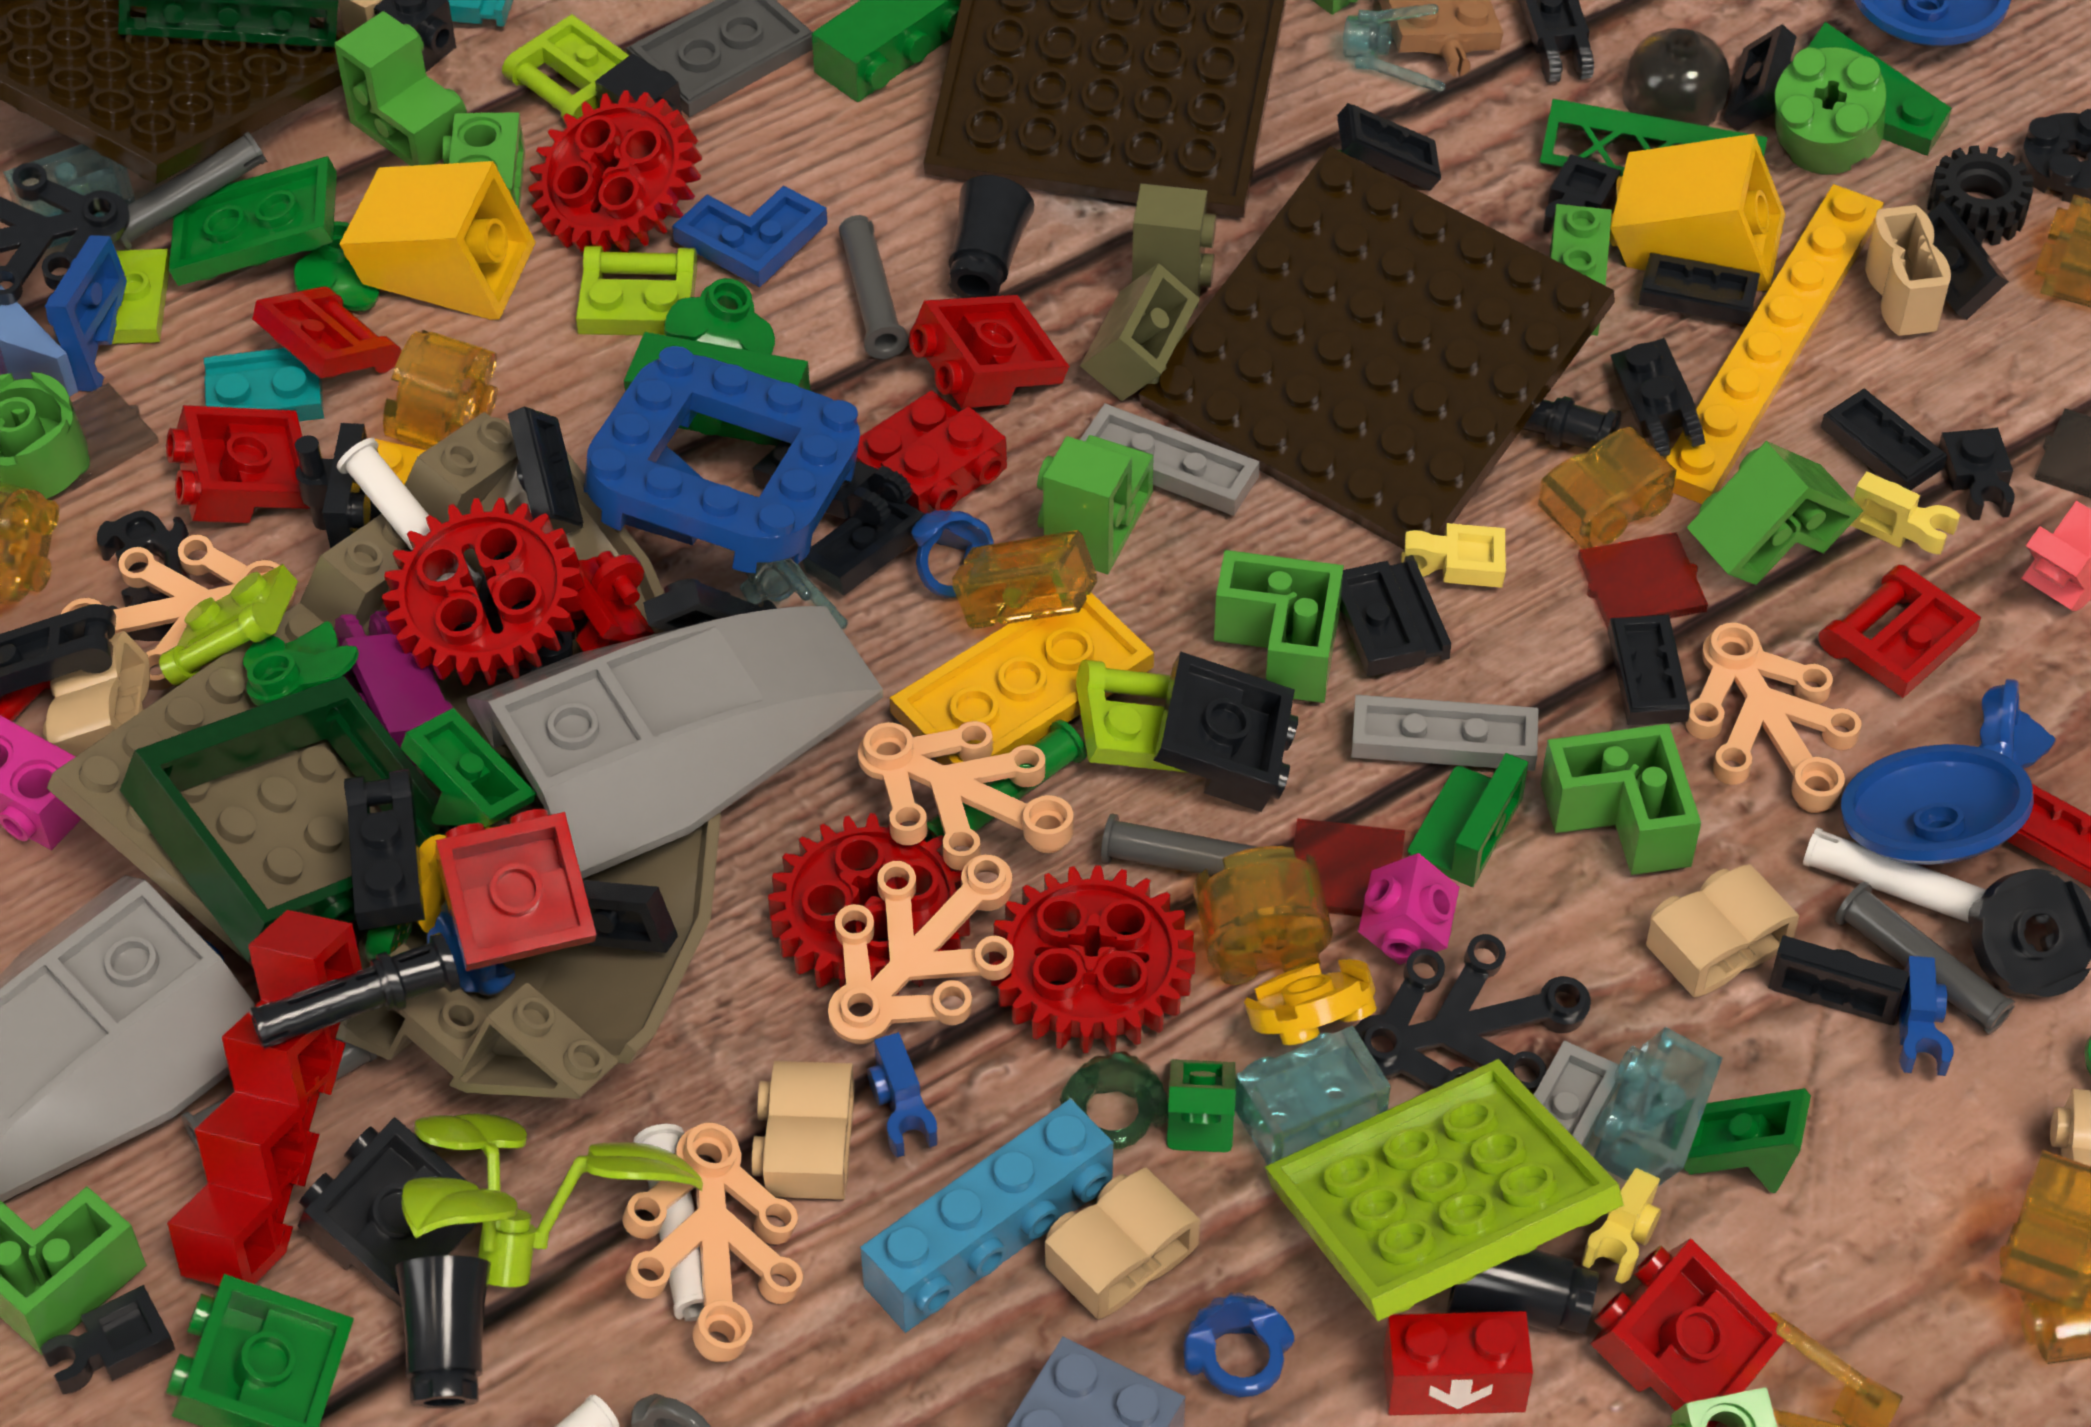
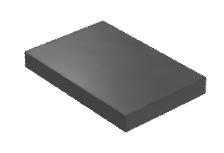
[626,0,813,117]

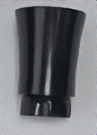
[948,175,1035,298]
[1446,1249,1599,1334]
[395,1256,491,1409]

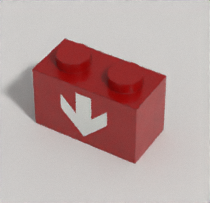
[1383,1311,1533,1416]

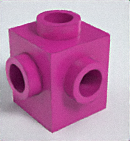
[1358,853,1460,965]

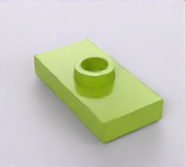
[112,249,170,344]

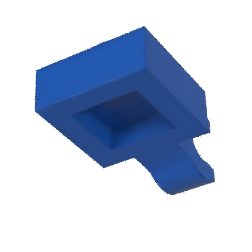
[1899,956,1954,1076]
[867,1032,938,1158]

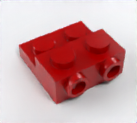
[909,295,1070,408]
[856,390,1007,514]
[166,405,310,523]
[435,809,596,971]
[1590,1238,1790,1427]

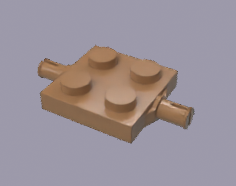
[1379,0,1503,76]

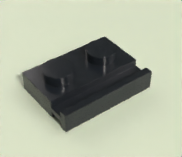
[1340,555,1452,677]

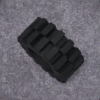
[1927,145,2034,246]

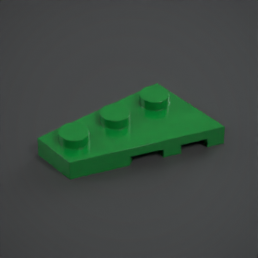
[1807,22,1952,156]

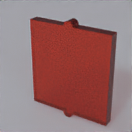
[1578,532,1708,629]
[1286,818,1405,917]

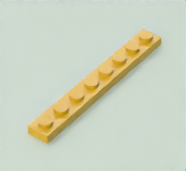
[1656,184,1884,504]

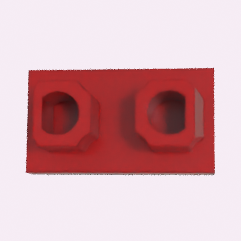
[568,551,654,652]

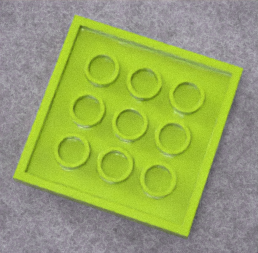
[1265,1059,1624,1321]

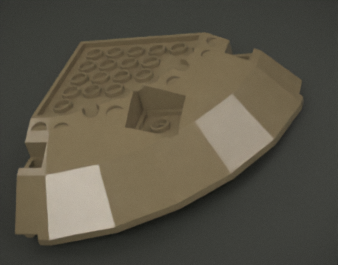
[47,412,721,1099]

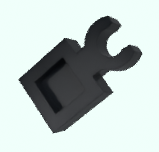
[1543,154,1621,233]
[1938,428,2015,520]
[40,1285,175,1394]

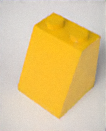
[1609,134,1786,291]
[340,161,536,320]

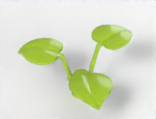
[401,1113,703,1287]

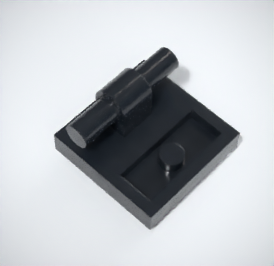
[295,423,381,548]

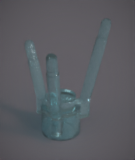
[1343,4,1446,92]
[740,558,848,629]

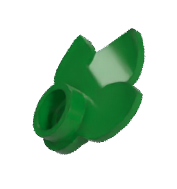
[294,221,380,312]
[664,278,775,355]
[243,621,359,706]

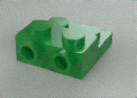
[165,1274,354,1427]

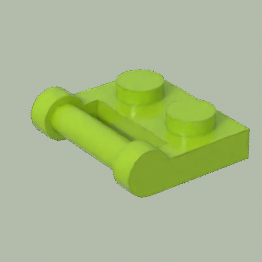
[502,14,629,120]
[576,246,697,336]
[159,564,298,686]
[1076,660,1189,773]

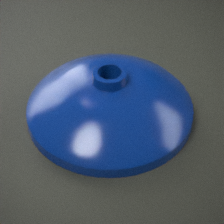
[1854,0,2011,47]
[1841,744,2034,865]

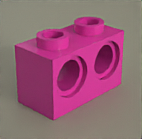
[0,716,81,851]

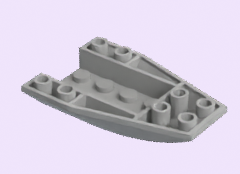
[467,606,883,879]
[0,875,255,1202]

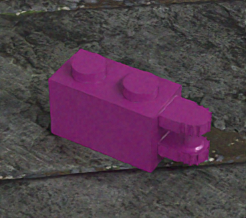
[334,610,453,766]

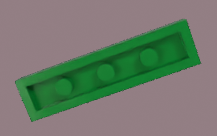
[1540,99,1768,176]

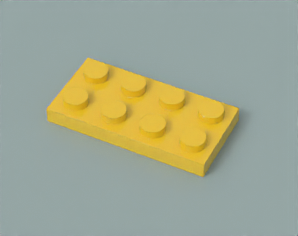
[889,580,1154,765]

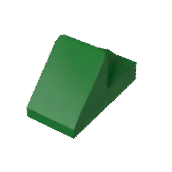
[400,708,537,827]
[1167,1059,1236,1152]
[1677,1088,1811,1193]

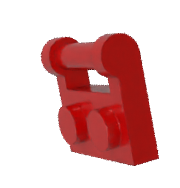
[252,287,402,378]
[1818,565,1981,698]

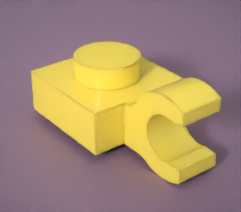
[1850,471,1960,554]
[1401,523,1506,588]
[1582,1168,1661,1284]

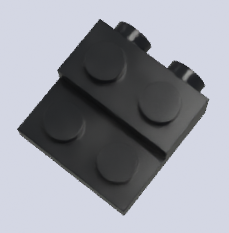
[1153,651,1298,812]
[297,1117,479,1307]

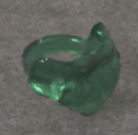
[1059,1051,1169,1149]

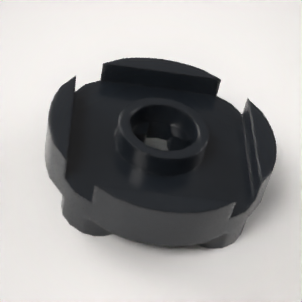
[2019,109,2091,204]
[1968,869,2091,998]

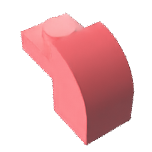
[2021,501,2091,611]

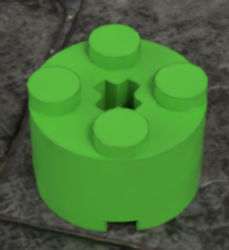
[1775,47,1886,174]
[0,372,91,511]

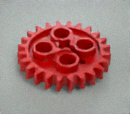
[528,90,702,255]
[382,498,585,686]
[768,813,974,995]
[989,865,1196,1054]

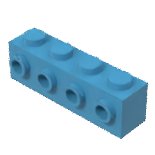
[860,1098,1113,1333]

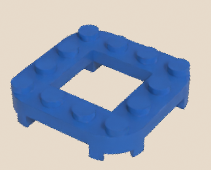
[584,346,860,574]

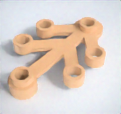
[61,535,296,690]
[1685,623,1862,813]
[858,721,1073,870]
[828,855,1014,1044]
[623,1123,803,1362]

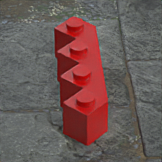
[167,910,362,1286]

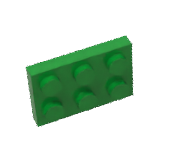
[169,156,337,286]

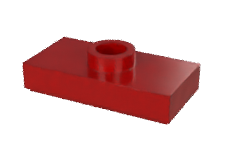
[2007,784,2091,888]

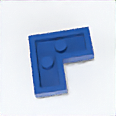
[672,185,828,288]

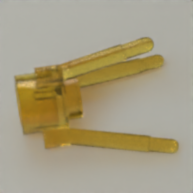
[1768,1312,1904,1427]

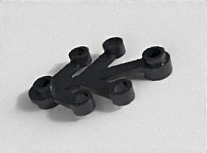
[0,163,130,305]
[1349,934,1591,1094]

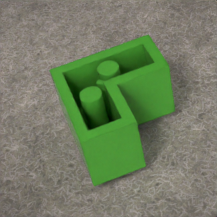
[334,11,467,166]
[1037,435,1154,575]
[1687,441,1863,585]
[1214,550,1344,703]
[1541,724,1701,875]
[0,1186,147,1356]

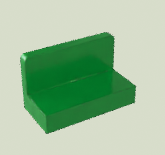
[1407,753,1529,887]

